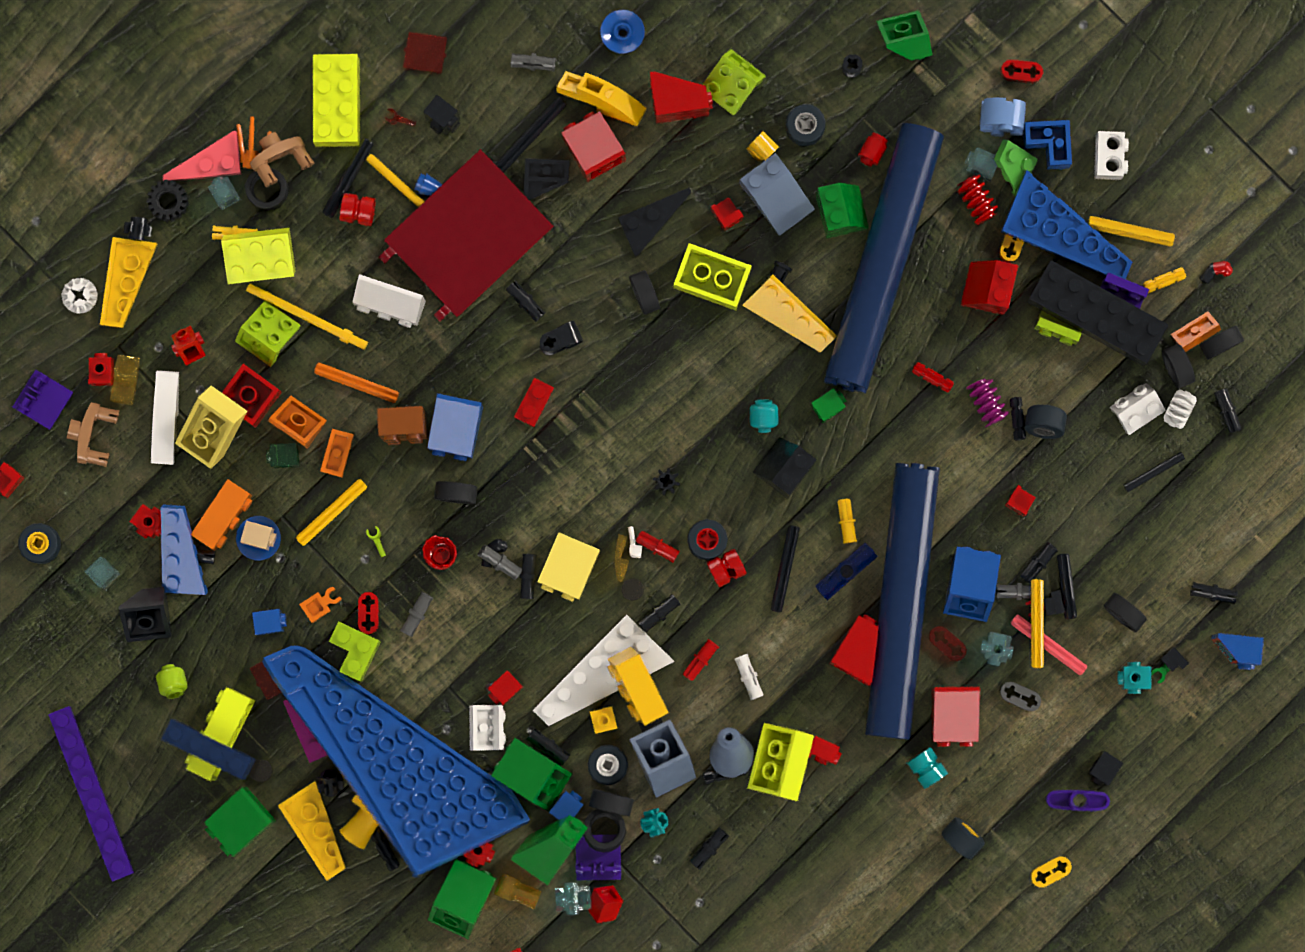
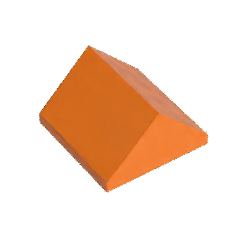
[268,396,327,449]

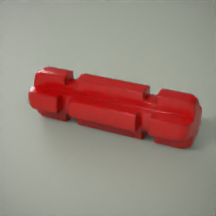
[912,362,954,392]

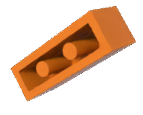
[191,479,252,551]

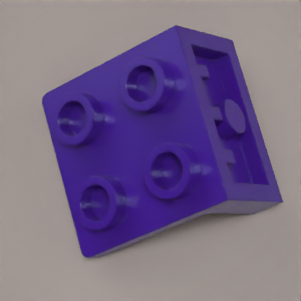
[1101,272,1149,309]

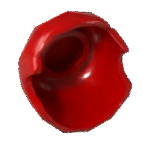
[422,535,457,570]

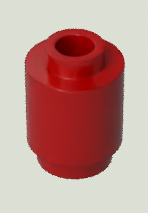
[858,133,888,167]

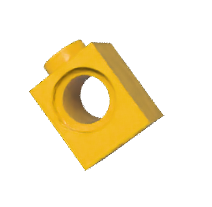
[590,706,618,734]

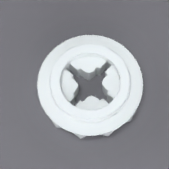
[61,278,97,313]

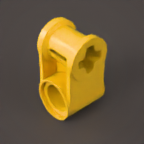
[747,131,779,162]

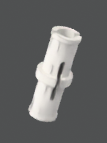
[734,654,764,700]

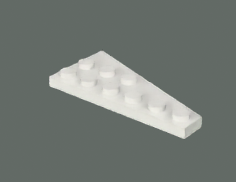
[533,615,675,726]

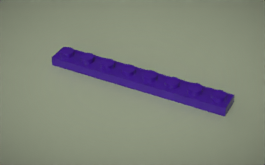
[48,706,134,881]

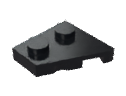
[524,158,570,200]

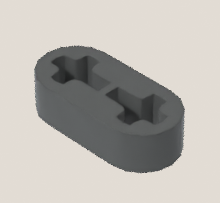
[1000,682,1041,711]

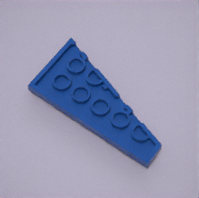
[1001,170,1132,279]

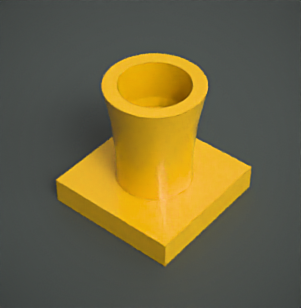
[340,794,379,849]

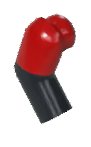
[1199,261,1233,285]

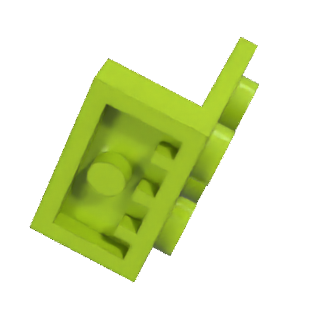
[703,49,766,115]
[235,301,300,367]

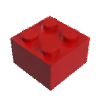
[222,364,282,428]

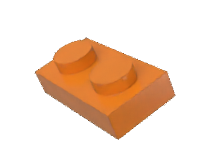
[1171,312,1221,352]
[320,429,354,478]

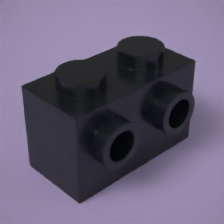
[423,95,460,136]

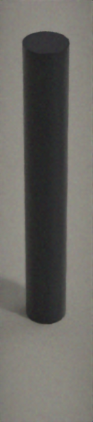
[1123,452,1185,493]

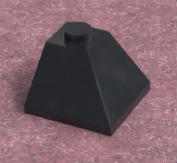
[119,587,171,642]

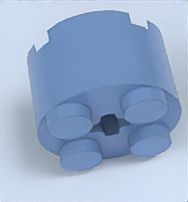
[980,98,1026,137]

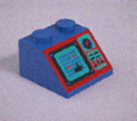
[1211,633,1263,670]

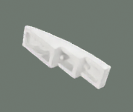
[151,371,179,465]

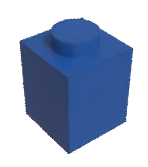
[252,609,287,636]
[549,790,584,820]

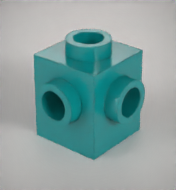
[1117,662,1151,694]

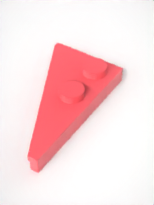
[163,131,241,181]

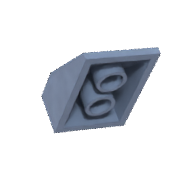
[740,153,815,236]

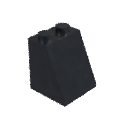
[752,437,817,499]

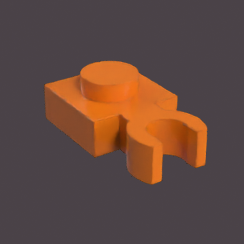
[299,587,342,623]

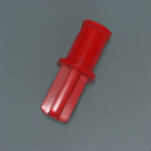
[636,531,680,563]
[683,639,719,681]

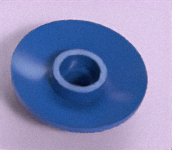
[601,10,645,54]
[236,516,281,561]

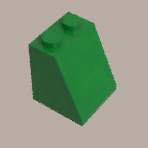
[816,183,869,239]
[491,738,572,812]
[204,787,276,857]
[511,815,588,885]
[428,860,496,939]

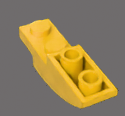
[557,71,646,126]

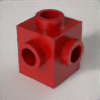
[171,326,206,366]
[129,504,161,539]
[463,842,496,867]

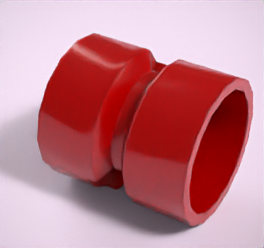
[340,193,376,226]
[706,549,747,588]

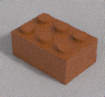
[377,406,428,445]

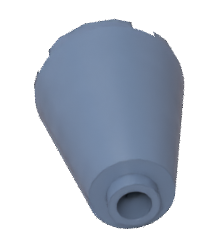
[709,728,754,778]

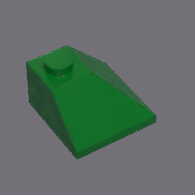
[876,10,932,60]

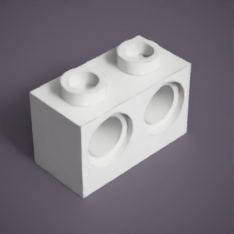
[1095,131,1129,180]

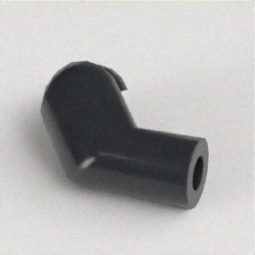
[481,539,508,568]

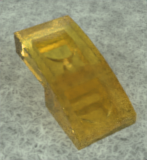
[110,355,140,405]
[615,534,629,583]

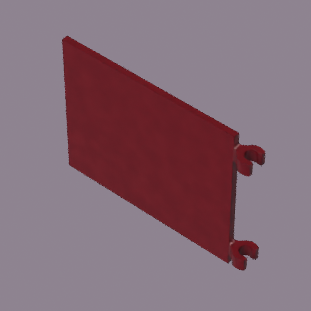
[379,149,554,322]

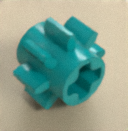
[640,808,668,837]

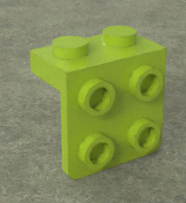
[1034,310,1082,346]

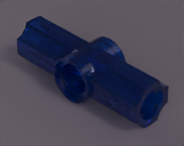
[815,542,878,601]

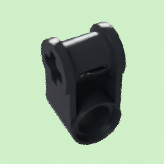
[540,321,583,356]

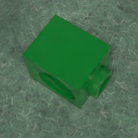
[811,388,847,423]

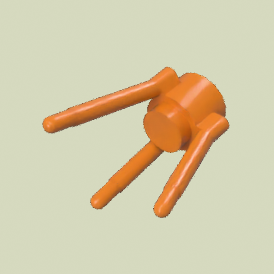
[236,116,272,169]

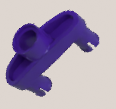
[1045,790,1110,811]

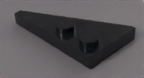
[618,187,692,257]

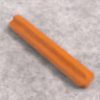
[314,363,399,403]

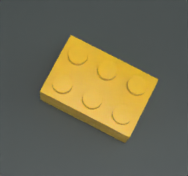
[607,647,668,725]

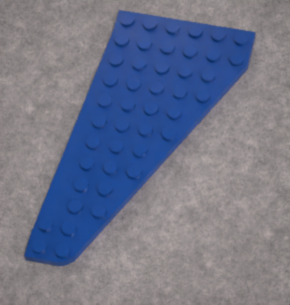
[262,646,530,877]

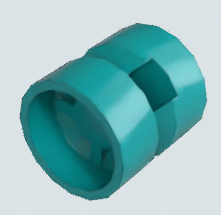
[907,747,948,789]

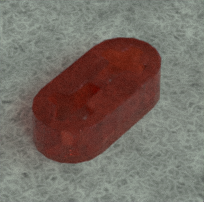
[929,626,967,661]

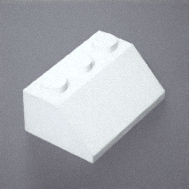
[353,274,426,328]

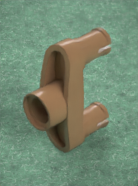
[249,132,314,187]
[67,402,120,467]

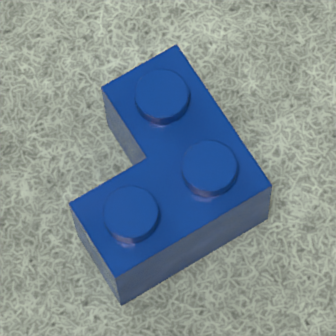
[1023,120,1072,170]

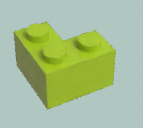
[329,622,381,682]

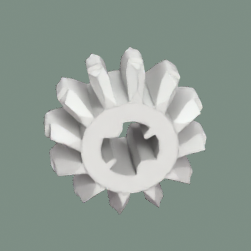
[1164,389,1197,429]

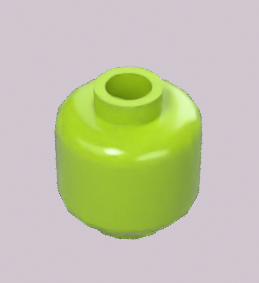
[156,664,187,699]

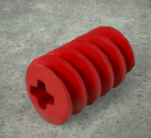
[957,174,998,225]

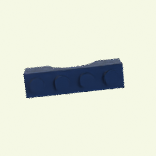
[161,719,256,779]

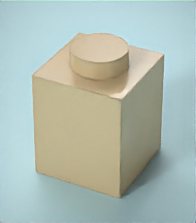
[240,521,277,551]

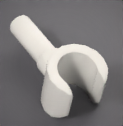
[628,527,642,558]

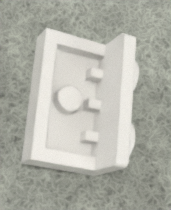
[1110,383,1166,435]
[469,705,506,750]

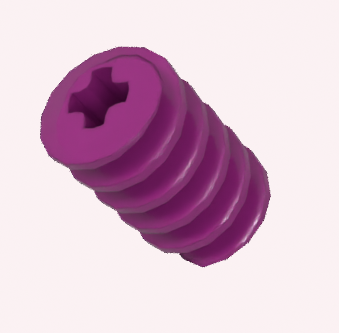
[966,379,1009,428]

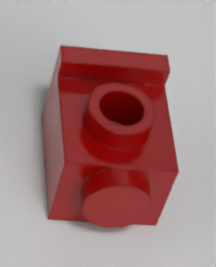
[88,353,114,386]
[808,736,842,765]

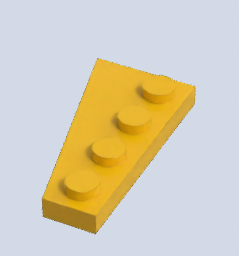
[100,237,158,328]
[742,275,837,353]
[278,781,346,881]

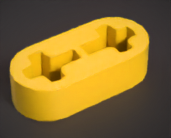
[999,234,1024,263]
[1031,856,1072,887]

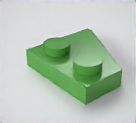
[994,139,1038,196]

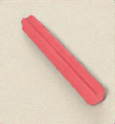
[1011,615,1087,675]

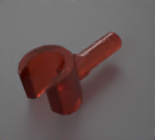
[385,108,416,127]

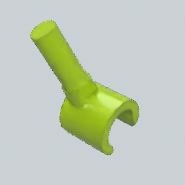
[366,526,386,557]

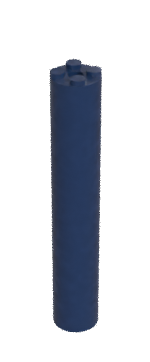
[824,123,944,394]
[865,463,940,740]

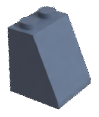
[630,720,696,797]

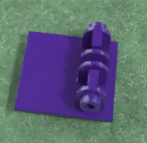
[13,369,73,430]
[576,834,621,880]

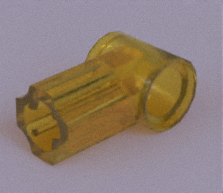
[493,873,542,909]

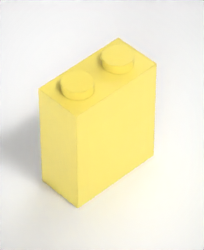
[538,533,600,602]

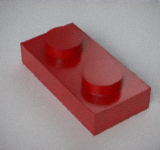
[514,378,554,427]

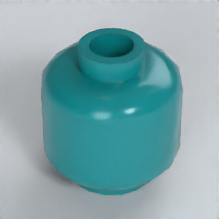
[749,399,779,433]

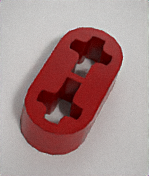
[1001,60,1043,84]
[358,592,379,635]

